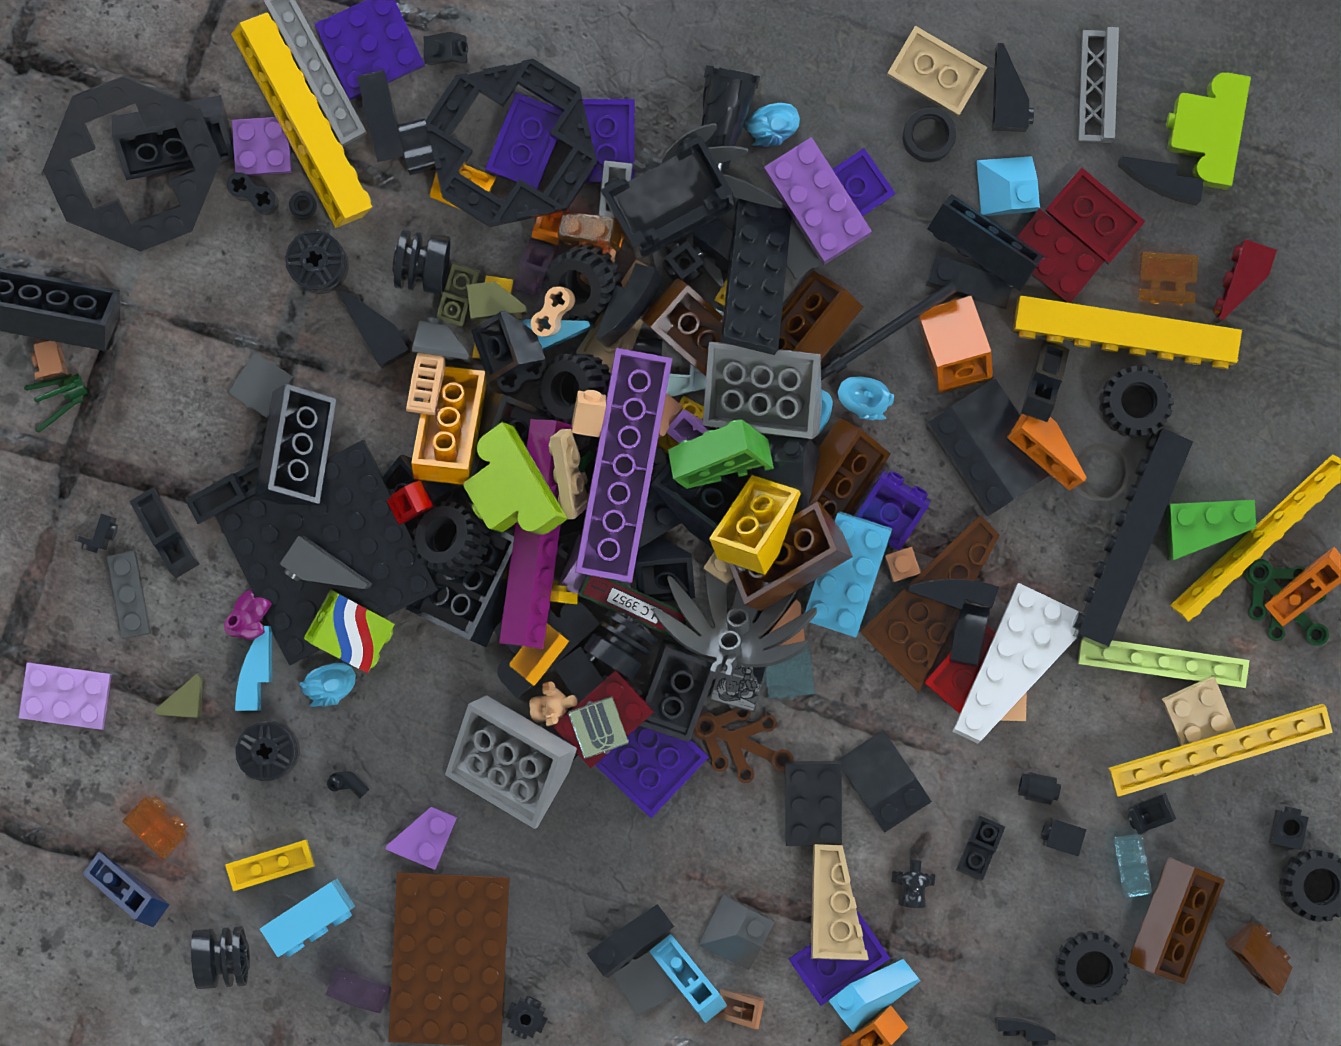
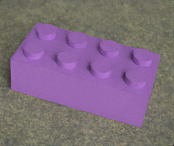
[764,137,872,266]

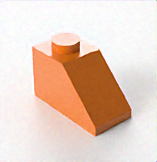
[840,1005,908,1046]

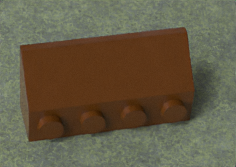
[778,270,863,360]
[809,417,891,522]
[728,502,853,611]
[1128,857,1225,984]

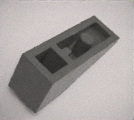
[280,536,373,589]

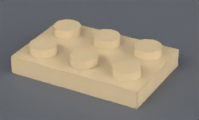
[887,26,987,117]
[1161,676,1236,776]

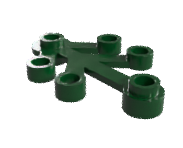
[1245,559,1329,646]

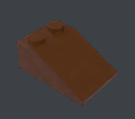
[641,277,723,376]
[1225,922,1293,995]

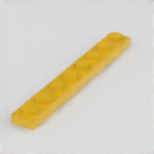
[1170,454,1341,622]
[1108,704,1332,797]

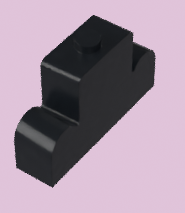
[494,602,600,699]

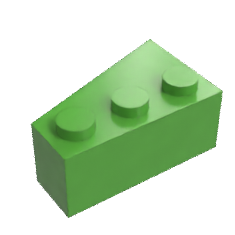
[668,419,774,489]
[1165,500,1256,561]

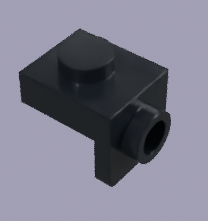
[423,32,469,65]
[75,514,118,553]
[1128,793,1176,835]

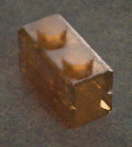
[558,211,623,252]
[122,796,189,860]

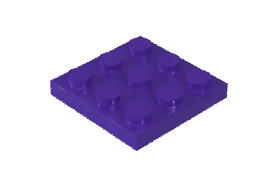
[315,0,425,100]
[595,726,709,818]

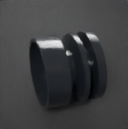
[285,230,349,294]
[392,230,451,295]
[583,609,658,680]
[235,721,300,781]
[191,926,250,989]

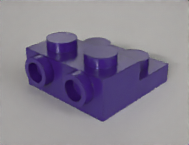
[855,471,931,551]

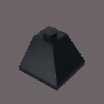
[471,311,545,382]
[383,455,455,530]
[636,537,695,601]

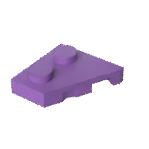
[386,807,457,870]

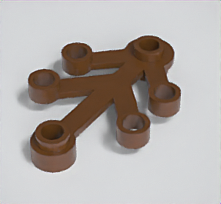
[693,707,794,783]

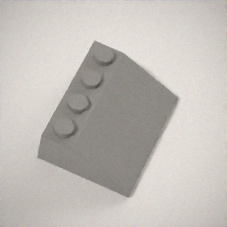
[703,342,822,439]
[445,695,577,829]

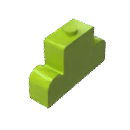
[1166,73,1251,190]
[464,422,568,535]

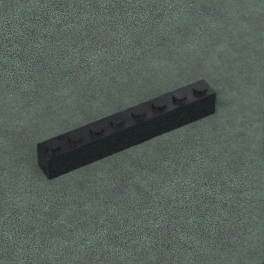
[1072,428,1193,649]

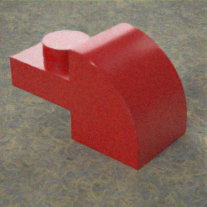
[387,481,433,525]

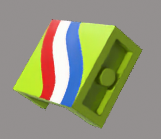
[304,589,395,673]

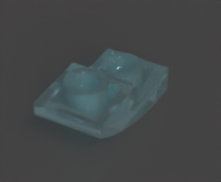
[1114,834,1152,898]

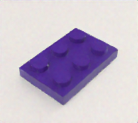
[485,92,563,190]
[583,99,635,184]
[832,148,896,217]
[788,911,890,1006]

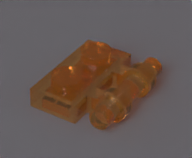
[1138,252,1198,305]

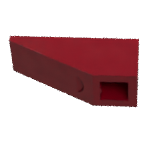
[1213,239,1277,323]

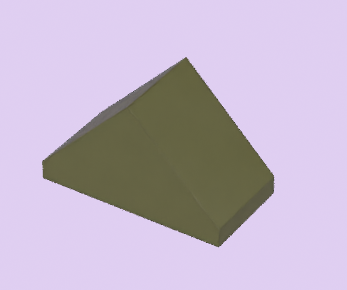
[154,674,205,718]

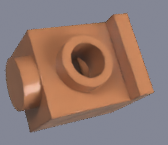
[31,339,68,381]

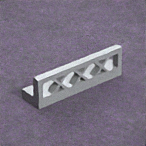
[1078,27,1119,143]

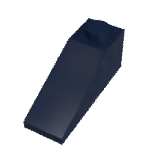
[83,852,170,928]

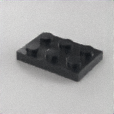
[785,761,842,846]

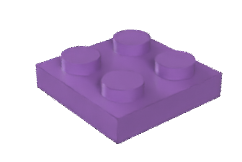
[232,117,292,176]

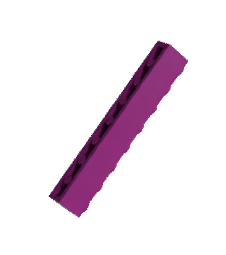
[499,419,572,649]

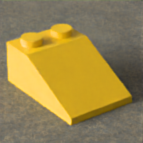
[709,475,801,575]

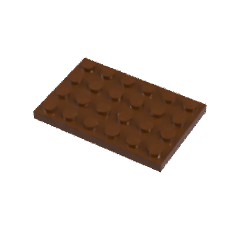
[388,872,510,1046]

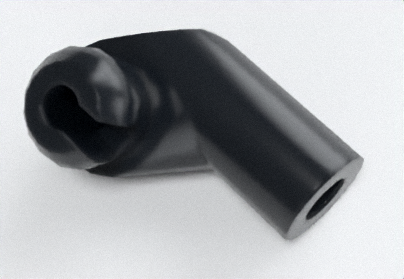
[327,771,370,799]

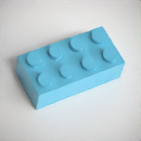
[805,511,892,637]

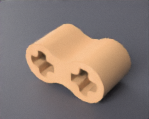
[531,287,575,337]

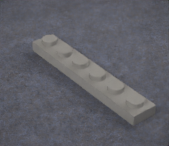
[264,0,367,146]

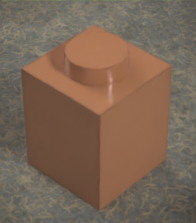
[883,547,920,583]

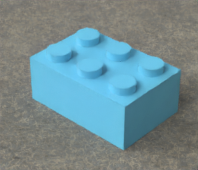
[260,878,355,958]

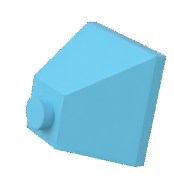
[976,156,1040,216]

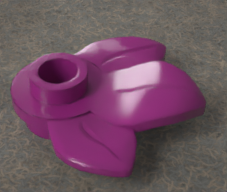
[224,589,272,640]

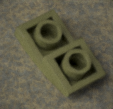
[436,263,480,326]

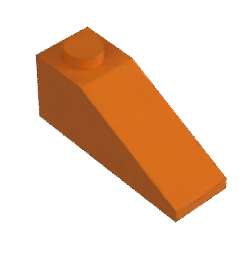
[1007,414,1087,491]
[1264,547,1341,626]

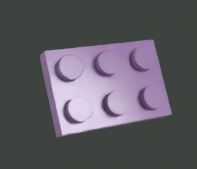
[19,663,112,730]

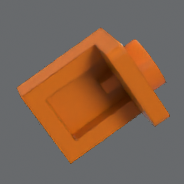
[531,209,569,245]

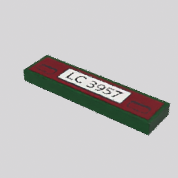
[578,575,687,638]

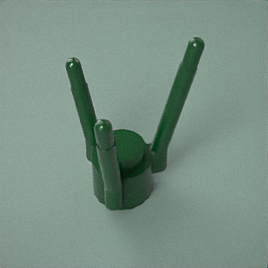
[24,373,88,433]

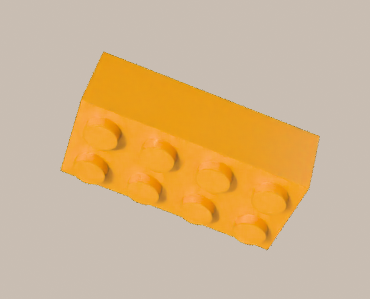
[411,367,487,485]

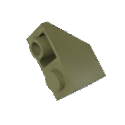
[467,282,528,325]

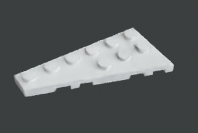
[952,583,1081,744]

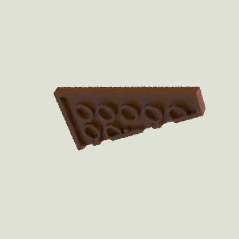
[859,515,999,692]

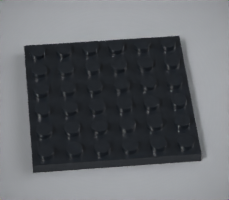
[216,440,439,666]

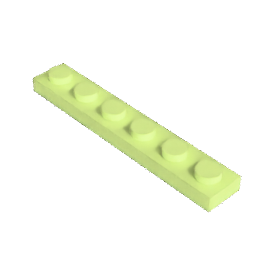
[1078,640,1249,688]

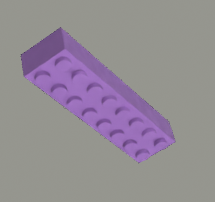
[575,348,672,583]

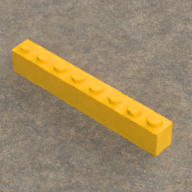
[231,12,372,228]
[1012,296,1242,369]

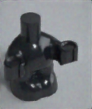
[891,859,935,908]

